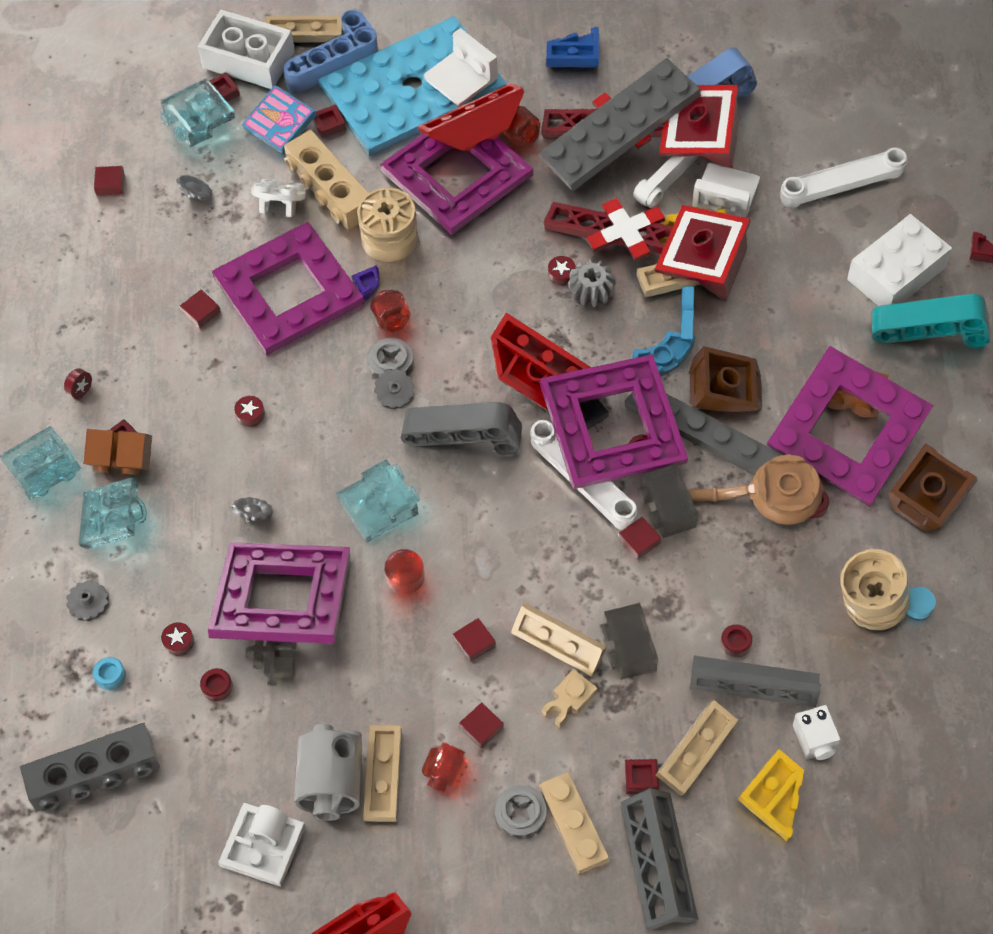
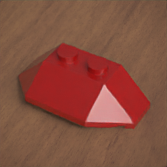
[417,83,524,151]
[490,312,591,411]
[311,892,411,934]

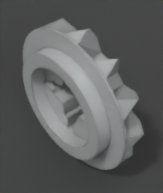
[367,338,413,375]
[494,785,547,837]

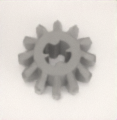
[568,258,616,308]

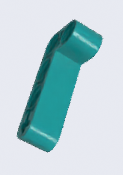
[871,294,990,348]

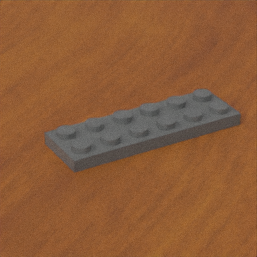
[539,58,701,191]

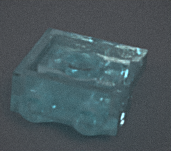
[160,78,235,148]
[0,425,82,500]
[336,459,420,543]

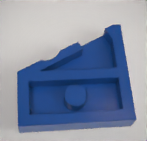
[546,27,599,68]

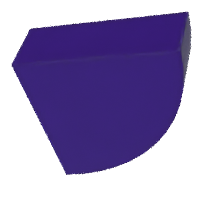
[351,265,380,301]

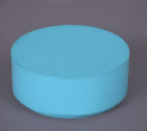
[907,587,936,619]
[93,657,126,690]

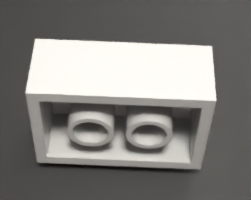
[198,10,295,89]
[847,214,952,306]

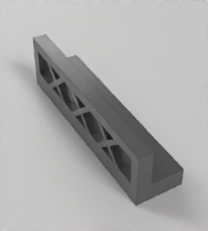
[689,655,821,708]
[621,788,699,930]

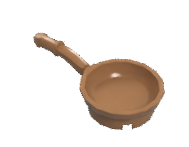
[684,454,823,525]

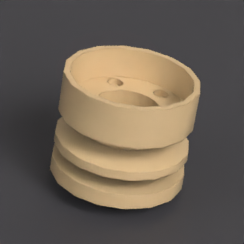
[357,187,419,263]
[840,549,910,630]

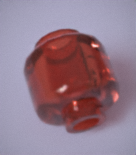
[502,106,541,146]
[370,290,411,332]
[384,549,425,594]
[422,742,469,793]

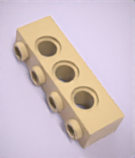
[284,130,368,230]

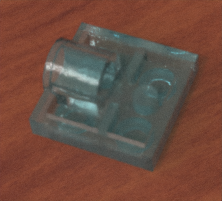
[79,477,147,549]

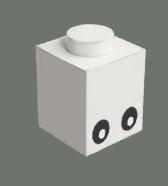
[792,705,841,760]

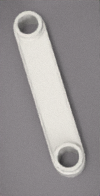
[780,148,907,208]
[633,156,699,208]
[530,420,637,530]

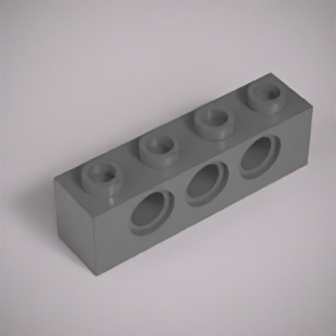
[19,722,160,812]

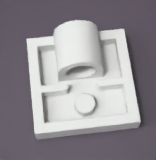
[218,803,306,887]

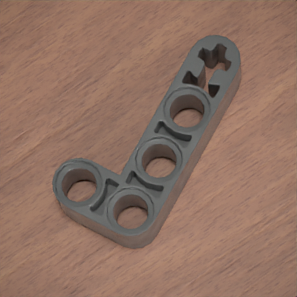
[400,402,523,456]

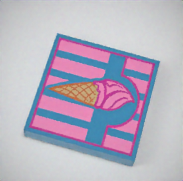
[242,85,317,155]

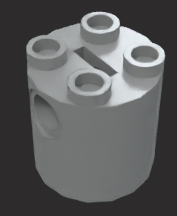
[294,724,362,821]

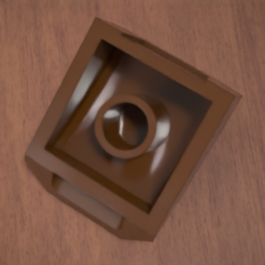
[688,346,762,412]
[888,443,977,531]

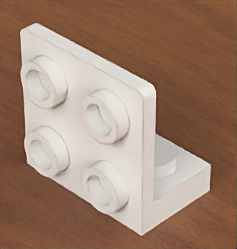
[424,28,498,107]
[692,163,760,218]

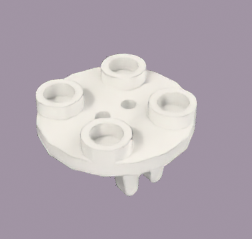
[251,179,306,217]

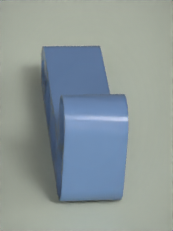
[283,10,378,93]
[663,47,757,125]

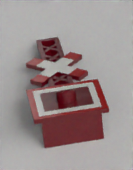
[541,85,739,168]
[543,197,750,301]

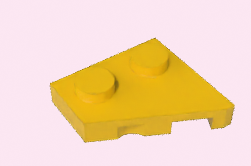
[737,749,804,841]

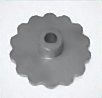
[176,175,212,200]
[374,368,414,408]
[231,497,273,522]
[66,580,108,621]

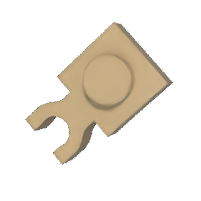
[541,669,597,728]

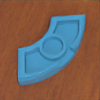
[681,286,694,340]
[632,331,696,376]

